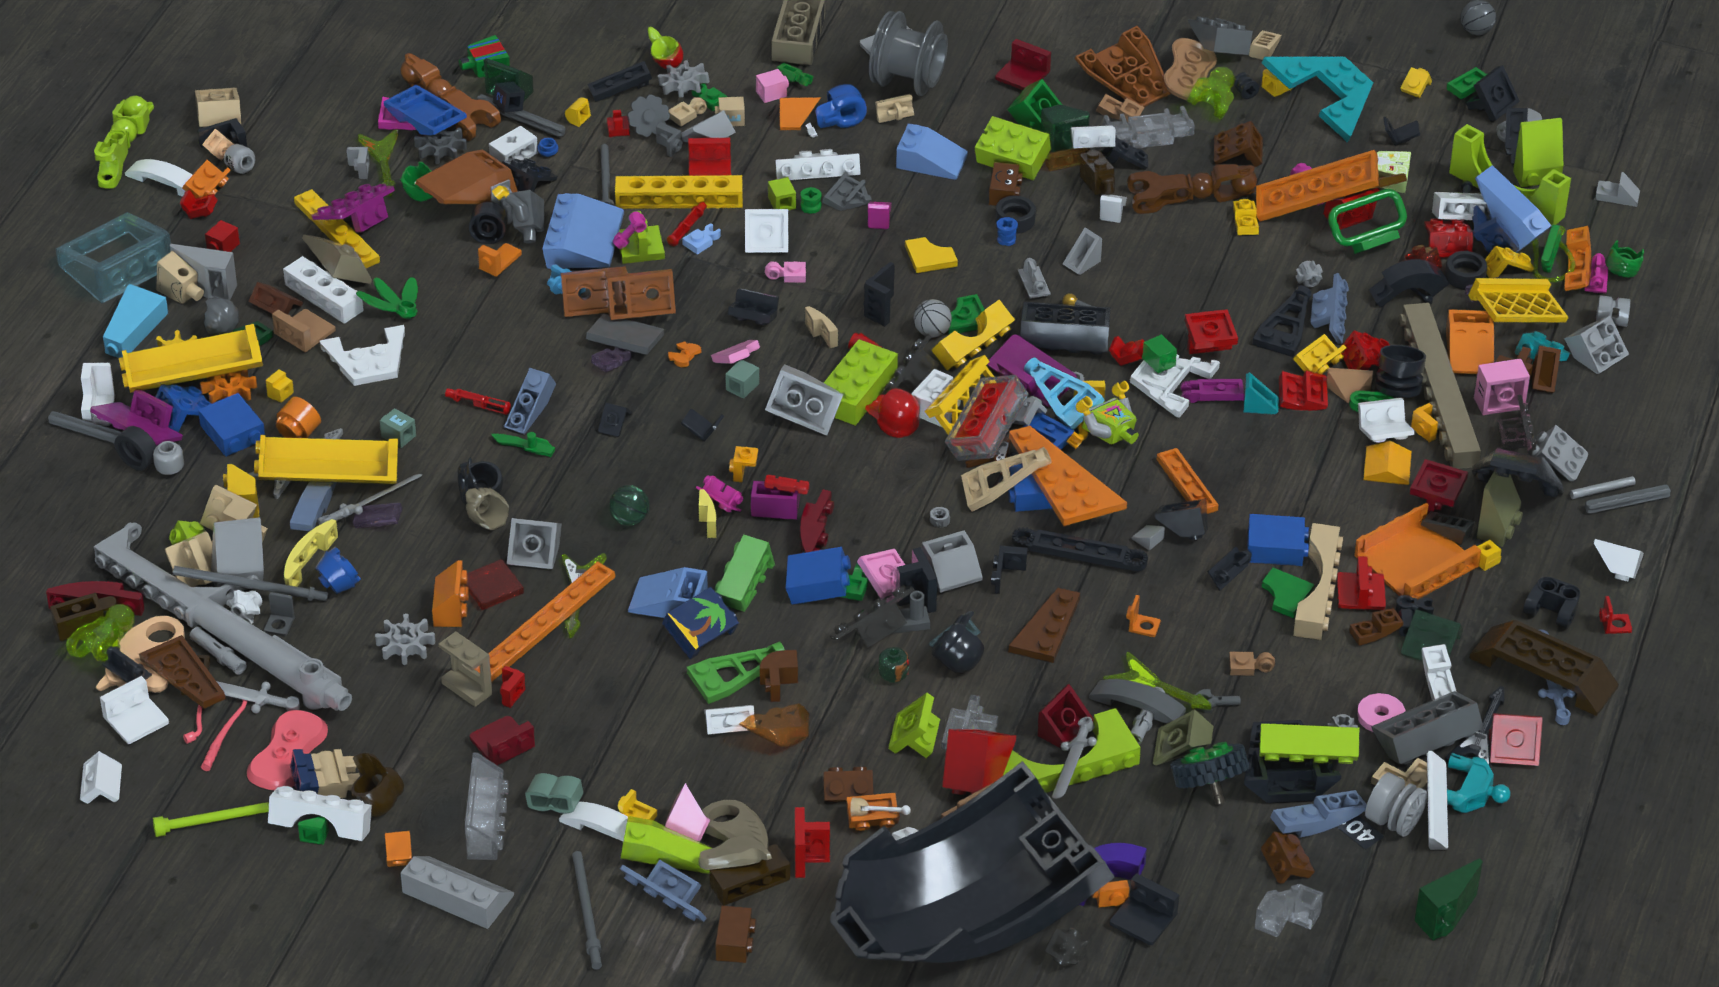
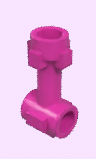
[612,212,647,249]

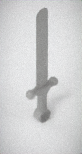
[317,474,422,525]
[216,681,300,713]
[1052,717,1097,799]

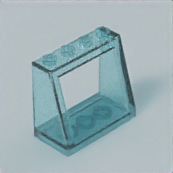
[56,212,171,303]

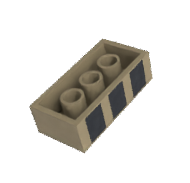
[772,0,825,65]

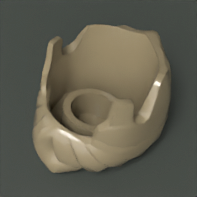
[466,488,509,530]

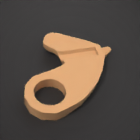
[96,616,185,693]

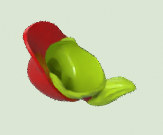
[648,27,684,69]

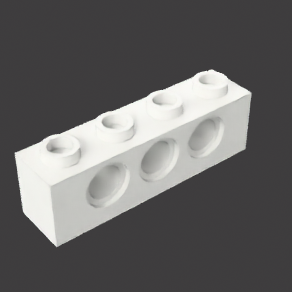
[1432,192,1491,220]
[283,256,363,324]

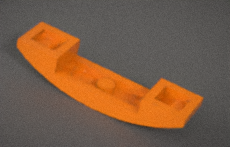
[1565,226,1591,291]

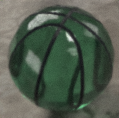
[609,485,649,526]

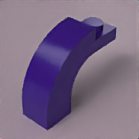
[1079,843,1147,906]

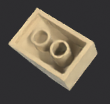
[195,88,241,128]

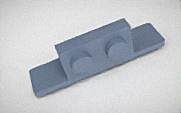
[1311,273,1349,344]
[620,860,706,922]

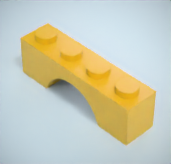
[931,300,1015,371]

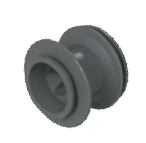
[869,11,948,97]

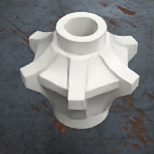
[226,590,262,624]

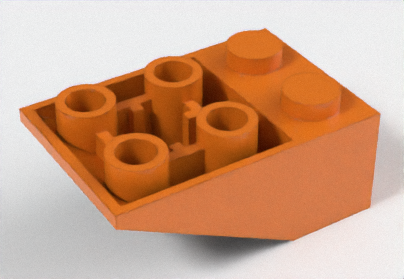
[1446,310,1494,374]

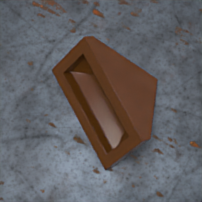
[1531,346,1561,393]

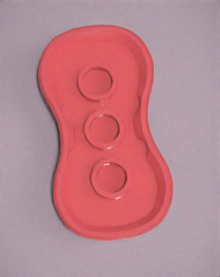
[247,710,328,790]

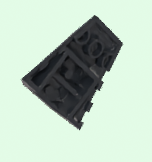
[1244,720,1341,803]

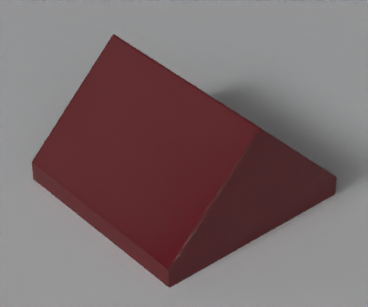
[1038,684,1094,748]

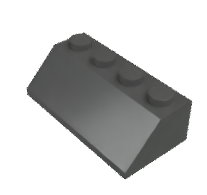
[1371,691,1484,764]

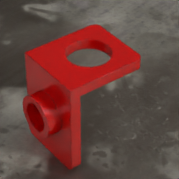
[1599,596,1632,634]

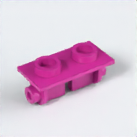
[1585,253,1608,294]
[696,475,743,512]

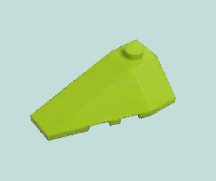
[621,816,712,874]

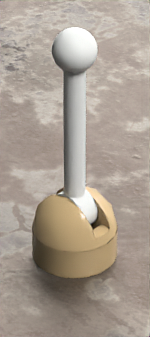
[851,797,911,817]

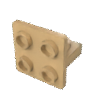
[165,532,212,587]

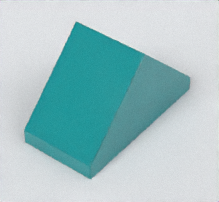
[1244,372,1279,414]

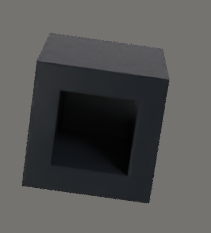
[493,82,525,113]

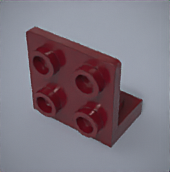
[995,39,1051,90]

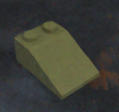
[1477,472,1523,547]

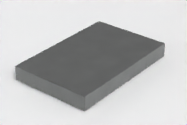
[586,313,664,355]

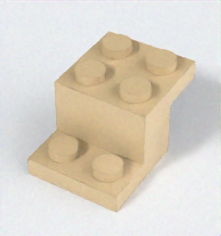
[200,485,268,542]

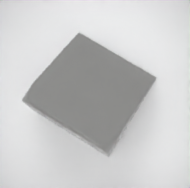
[1132,525,1165,550]

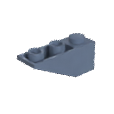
[504,368,556,435]

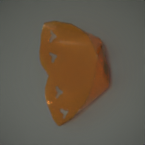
[738,703,809,748]

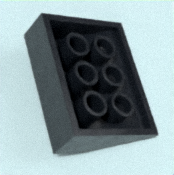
[1020,302,1111,354]

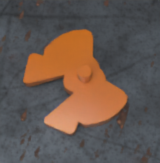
[668,342,702,367]

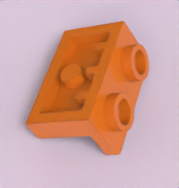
[182,160,231,198]

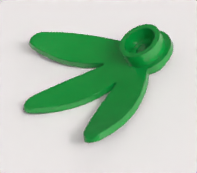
[356,277,418,319]

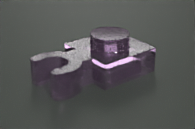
[591,347,631,372]

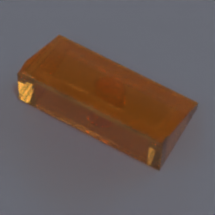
[1045,148,1090,171]

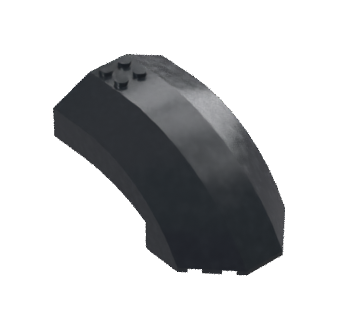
[830,761,1115,963]

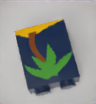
[662,587,739,659]

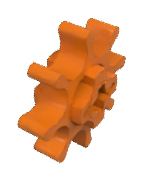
[200,369,257,404]

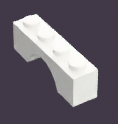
[268,786,372,841]

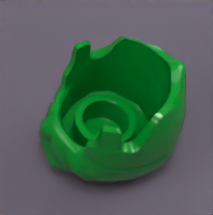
[400,162,433,202]
[1606,240,1644,278]

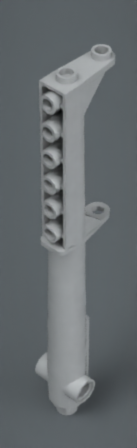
[94,522,352,711]

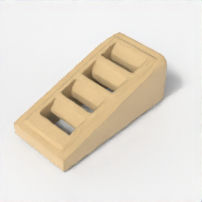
[1249,30,1281,60]

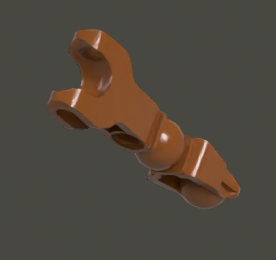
[400,53,501,141]

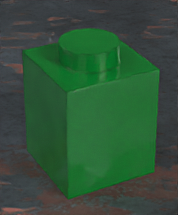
[1142,334,1177,373]

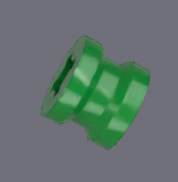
[800,187,822,214]

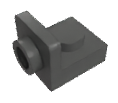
[656,122,683,157]

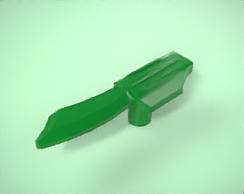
[491,432,555,457]

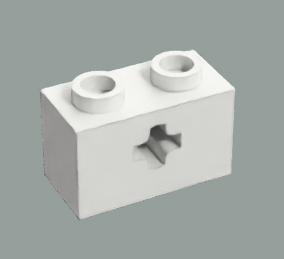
[489,126,538,163]

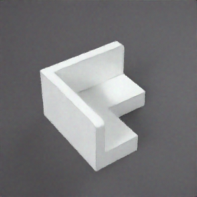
[81,363,115,426]
[912,369,961,427]

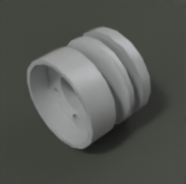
[1365,772,1428,837]

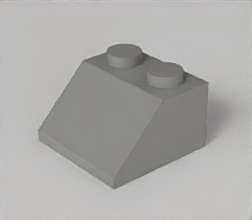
[507,518,562,569]

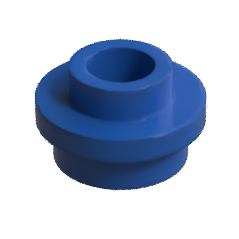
[538,138,558,157]

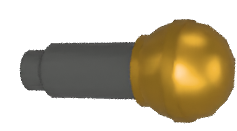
[1062,294,1091,306]

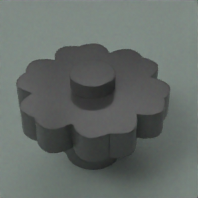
[627,94,670,137]

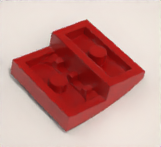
[1279,371,1328,411]

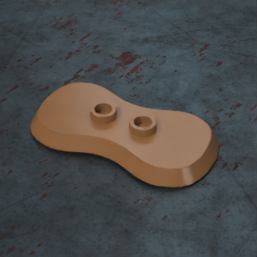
[1164,38,1217,102]

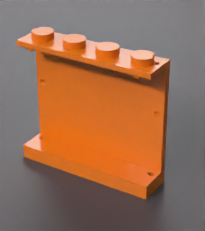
[1354,503,1481,600]

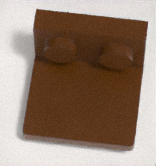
[1214,121,1263,167]

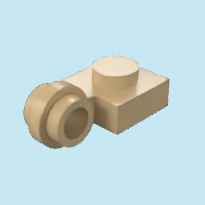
[669,98,707,126]

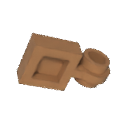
[1229,652,1275,676]

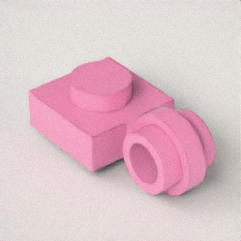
[765,261,806,283]

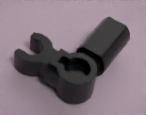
[1395,595,1434,637]

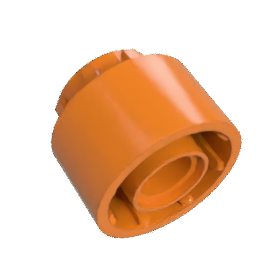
[276,397,321,438]

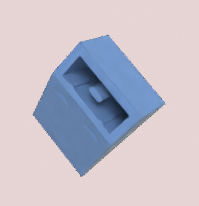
[628,567,708,618]

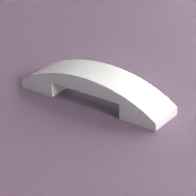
[125,159,192,197]
[1421,644,1457,700]
[559,802,628,841]

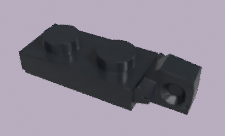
[1505,108,1528,166]

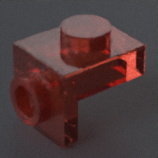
[1405,245,1442,269]

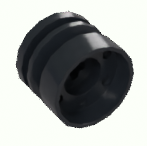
[1375,345,1426,397]

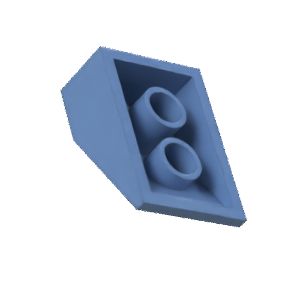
[896,124,968,180]

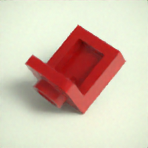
[180,190,218,219]

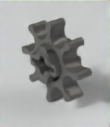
[414,128,467,164]

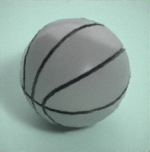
[913,299,952,338]

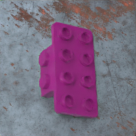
[312,184,395,232]
[987,334,1077,408]
[90,390,183,446]

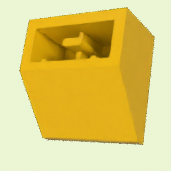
[223,464,259,518]

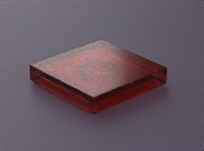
[464,559,524,610]

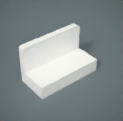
[704,705,756,734]
[80,751,122,804]

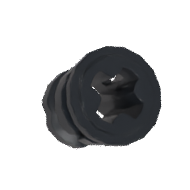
[1233,72,1259,99]

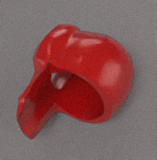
[865,388,920,438]

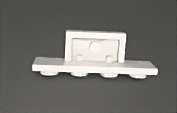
[776,149,860,180]

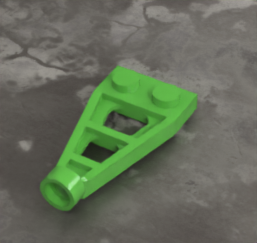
[687,642,785,704]

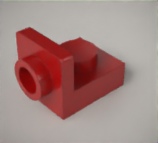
[1109,336,1145,366]
[500,666,526,708]

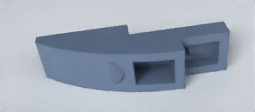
[1271,790,1367,838]

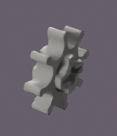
[658,60,710,97]
[375,614,435,665]

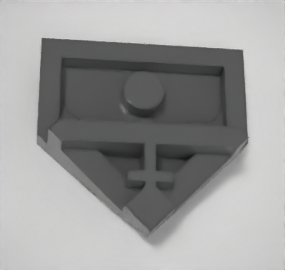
[822,173,872,211]

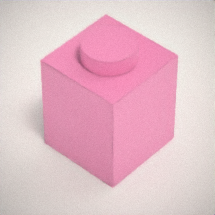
[756,69,789,103]

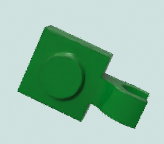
[841,563,868,601]

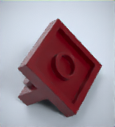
[1410,459,1468,515]

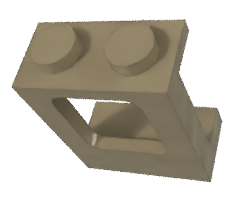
[439,631,492,707]

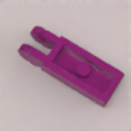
[1180,379,1244,403]

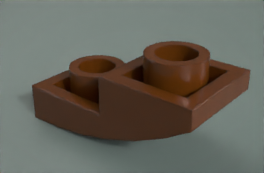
[1349,608,1403,645]

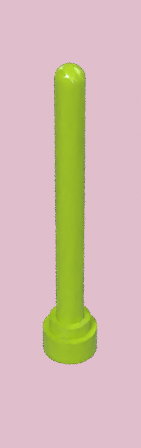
[153,802,269,837]

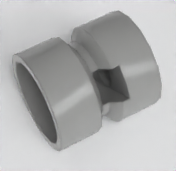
[1596,295,1630,327]

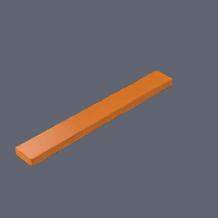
[475,562,615,682]

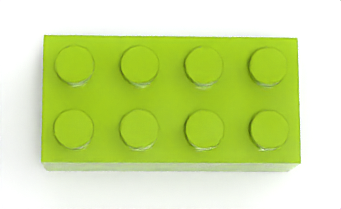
[824,339,898,426]

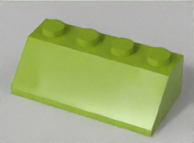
[1259,724,1359,764]

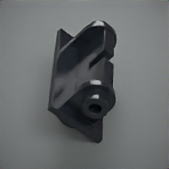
[1207,547,1252,591]
[102,646,152,683]

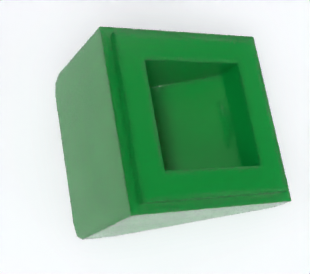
[298,816,329,845]

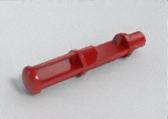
[667,202,707,246]
[445,388,511,415]

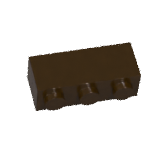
[710,844,790,906]

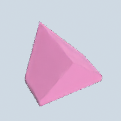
[665,783,710,841]

